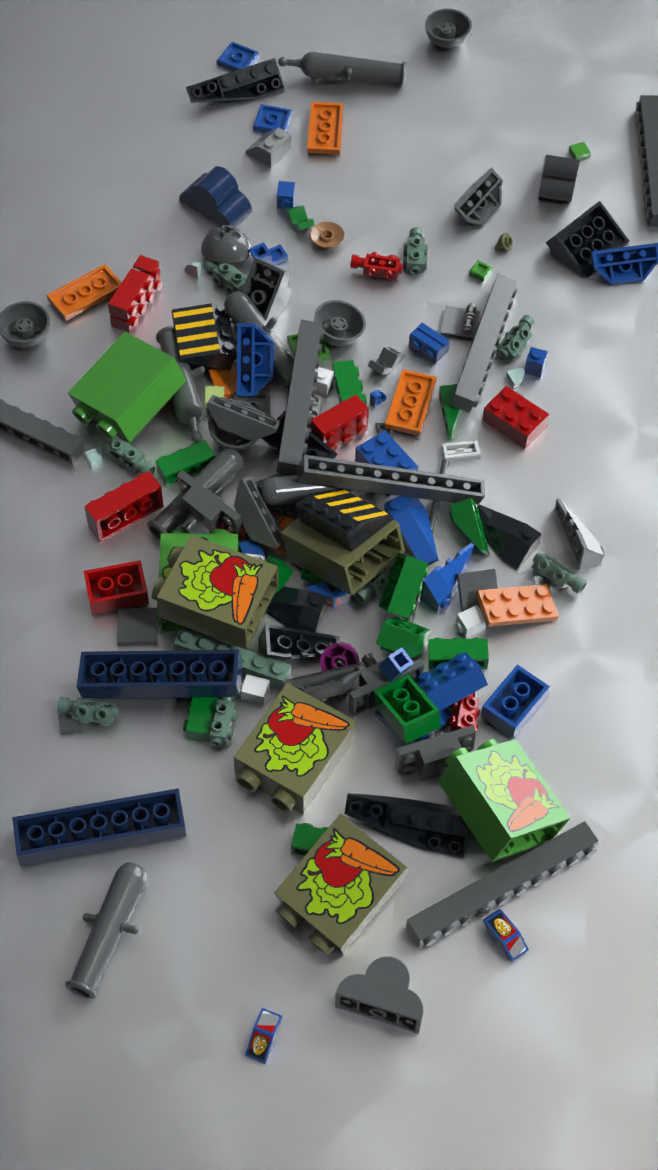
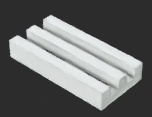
[441,440,481,462]

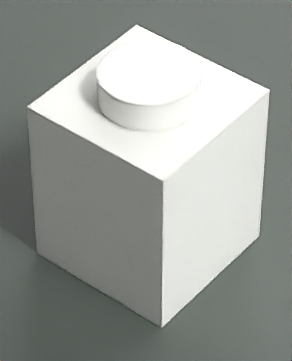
[313,367,334,398]
[455,605,486,639]
[240,675,270,706]

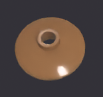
[310,222,344,248]

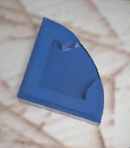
[370,390,387,408]

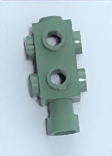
[403,228,428,275]
[204,259,247,295]
[496,315,535,360]
[104,436,156,475]
[532,552,587,595]
[354,560,395,604]
[57,696,120,726]
[209,697,238,747]

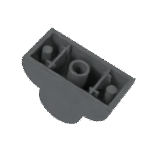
[538,155,580,202]
[231,257,291,325]
[335,957,423,1034]

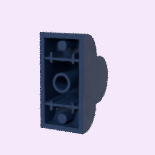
[179,166,252,227]

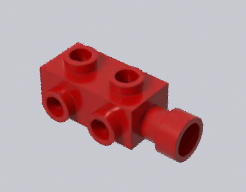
[350,252,403,281]
[448,692,480,732]

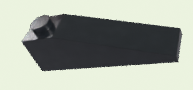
[261,411,338,459]
[477,504,542,570]
[266,587,328,632]
[258,624,340,660]

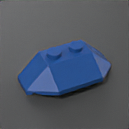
[591,243,658,285]
[237,323,274,396]

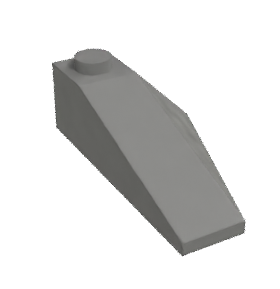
[554,498,604,570]

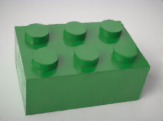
[379,552,429,619]
[376,616,431,658]
[373,674,441,744]

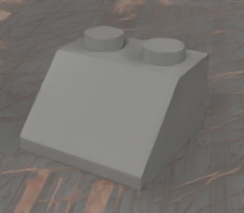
[246,127,292,168]

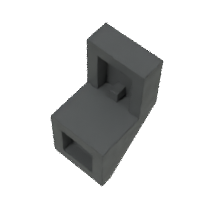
[368,347,405,375]

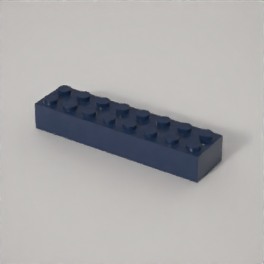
[76,650,243,698]
[12,788,186,866]

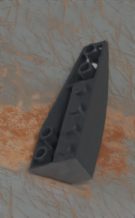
[186,58,285,103]
[344,793,469,857]

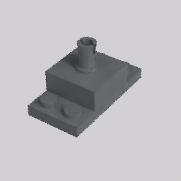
[177,470,242,534]
[349,653,424,717]
[395,725,476,781]

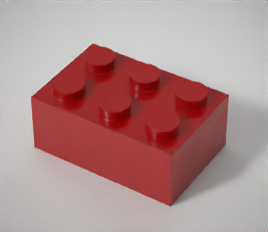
[482,386,549,449]
[311,395,369,451]
[83,560,149,615]

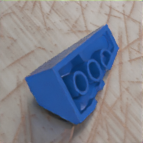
[383,496,439,566]
[420,543,474,614]

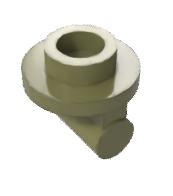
[494,233,513,251]

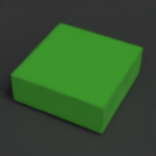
[569,142,591,160]
[469,260,492,282]

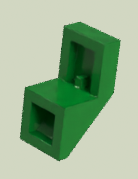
[284,205,315,231]

